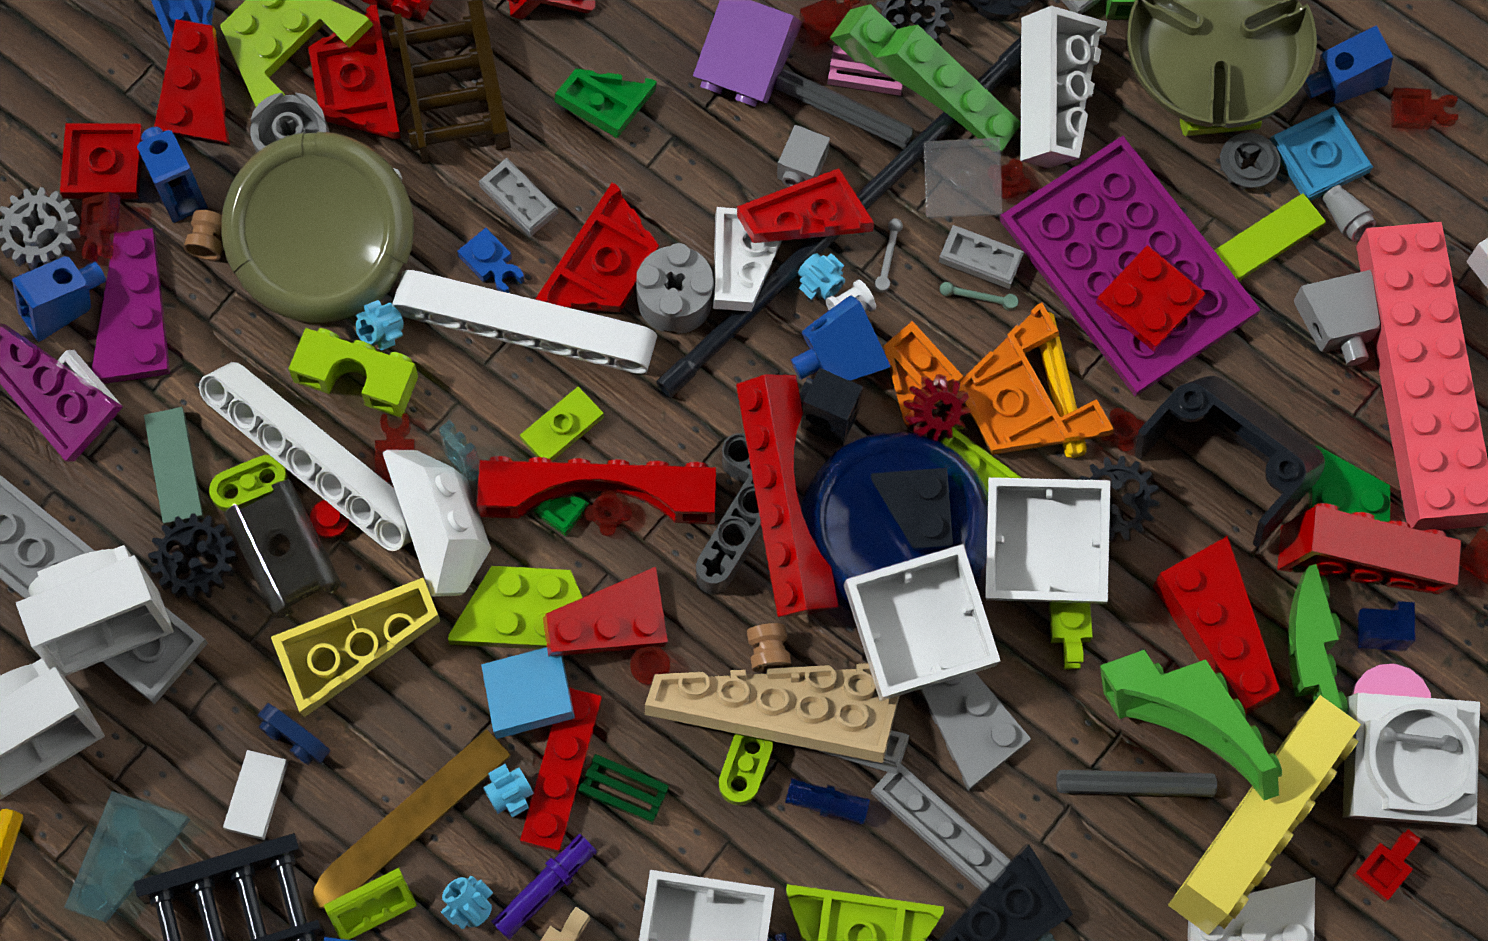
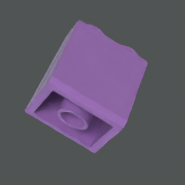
[693,0,802,107]

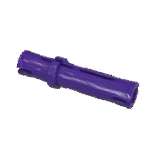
[491,834,598,940]

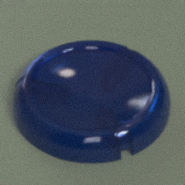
[801,432,988,612]

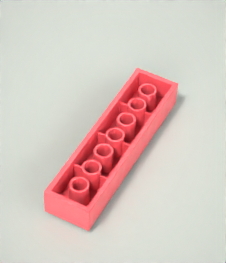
[1356,222,1488,531]

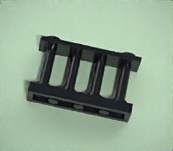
[133,833,325,941]

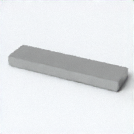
[871,764,1010,892]

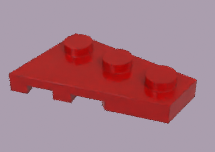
[154,19,230,145]
[737,168,874,243]
[543,567,668,657]

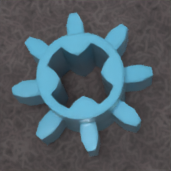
[798,253,845,300]
[356,300,404,350]
[483,764,534,817]
[441,876,493,929]

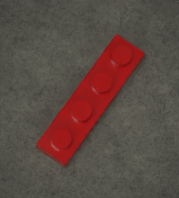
[520,688,602,853]

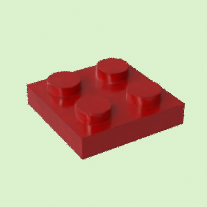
[60,123,144,199]
[1096,245,1206,352]

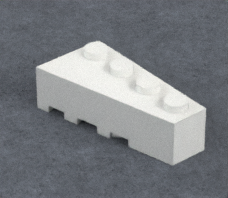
[1020,6,1107,168]

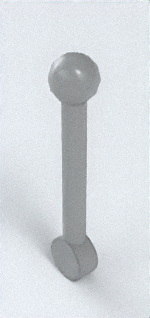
[875,218,903,293]
[1379,727,1458,752]

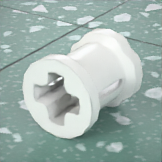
[826,279,877,312]

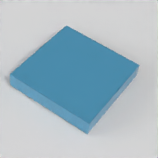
[1269,106,1373,201]
[481,647,575,739]

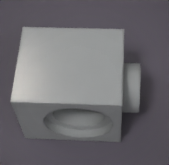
[777,125,830,187]

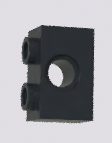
[800,368,863,446]

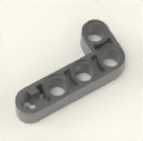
[696,433,762,595]

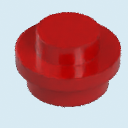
[310,500,350,538]

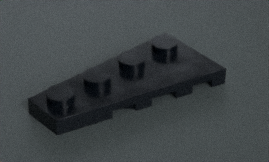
[937,844,1073,941]

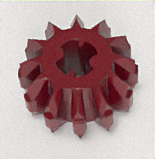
[903,374,971,441]

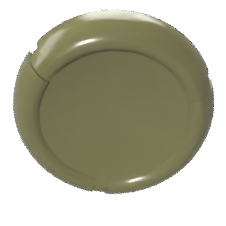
[1127,0,1317,128]
[221,132,414,323]

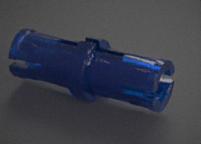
[785,778,870,824]

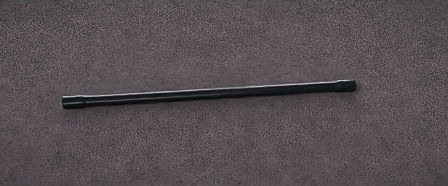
[656,36,1021,398]

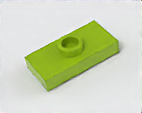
[520,386,604,461]
[324,868,417,940]

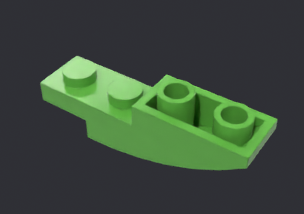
[1288,564,1348,714]

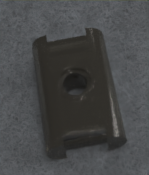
[224,480,341,619]

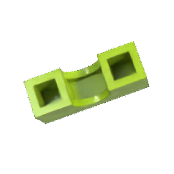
[288,328,418,418]

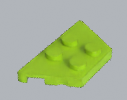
[448,566,602,653]
[786,884,944,941]

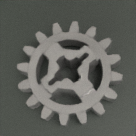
[0,187,81,270]

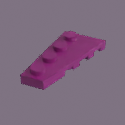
[92,228,170,384]
[0,323,123,462]

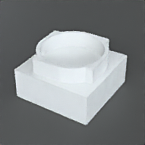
[986,477,1110,604]
[844,544,1001,701]
[16,545,174,677]
[0,658,105,800]
[1343,693,1480,827]
[639,870,775,941]

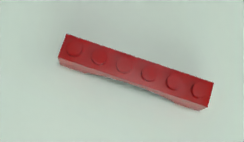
[736,374,839,617]
[477,456,716,524]

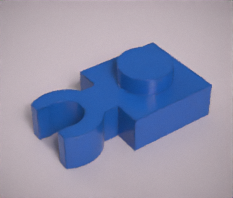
[457,227,524,293]

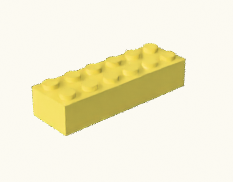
[1168,695,1361,935]

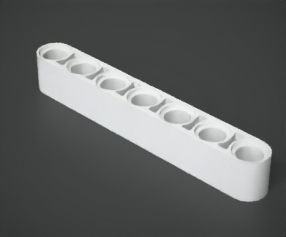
[392,270,657,374]
[199,362,412,551]

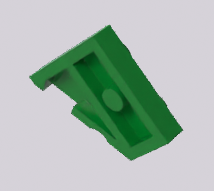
[554,68,657,138]
[1309,446,1390,522]

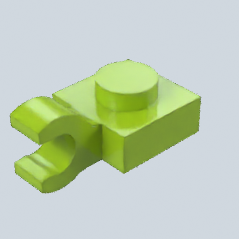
[1049,602,1092,669]

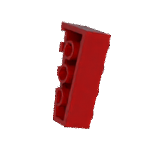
[1277,503,1461,594]
[1153,536,1280,716]

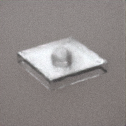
[924,138,1003,218]

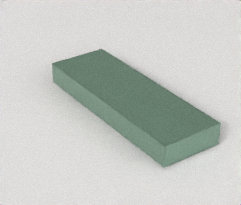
[144,407,204,527]

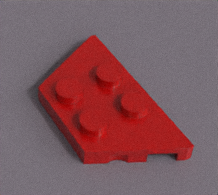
[308,4,401,139]
[535,182,659,312]

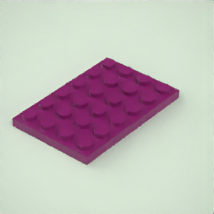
[1000,136,1261,397]

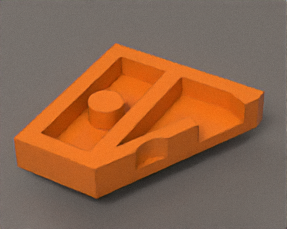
[883,321,964,428]

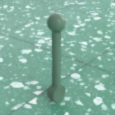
[940,282,1018,311]

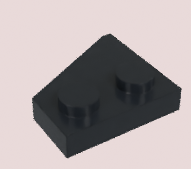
[871,468,953,551]

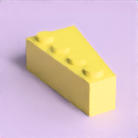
[271,578,440,717]

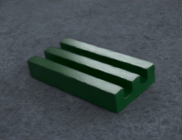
[578,754,669,825]

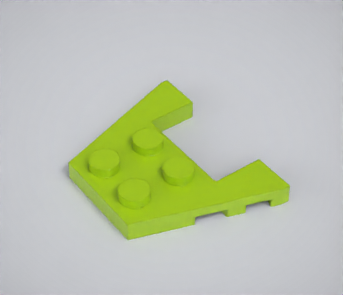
[220,0,373,107]

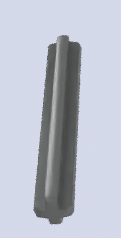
[775,69,914,147]
[1056,770,1217,797]

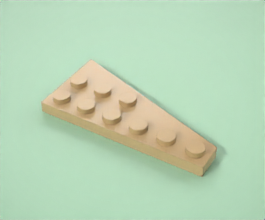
[645,663,900,763]

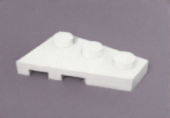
[713,207,782,312]
[1188,878,1315,941]

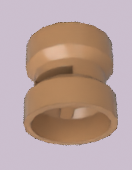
[183,210,224,261]
[747,623,791,673]

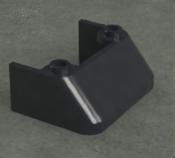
[1135,376,1325,549]

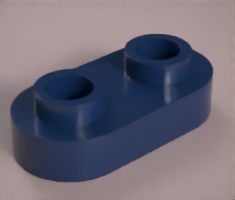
[257,703,330,766]

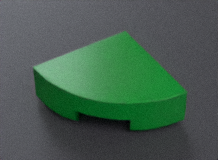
[534,496,590,537]

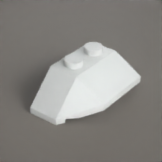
[383,450,491,597]

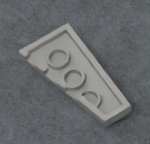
[919,673,1031,791]

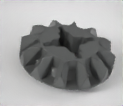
[1219,133,1280,190]

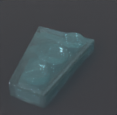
[64,791,191,923]

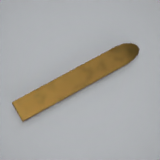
[312,729,511,909]

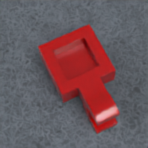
[1352,829,1421,902]

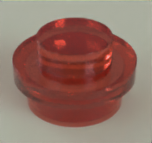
[630,645,670,686]

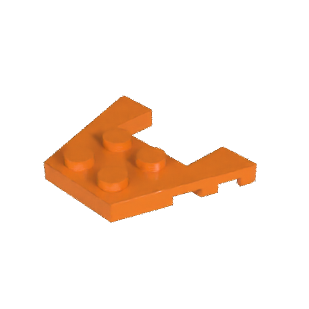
[959,303,1114,455]

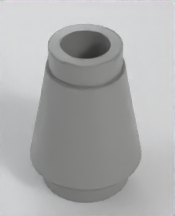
[1323,185,1376,241]

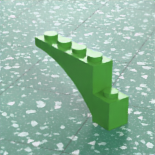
[830,4,1021,153]
[1100,650,1282,801]

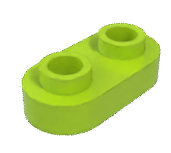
[209,455,288,512]
[719,734,773,805]

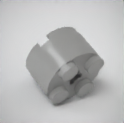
[250,93,329,153]
[636,243,714,334]

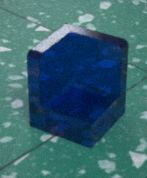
[1358,601,1415,651]

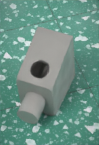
[1294,270,1380,366]

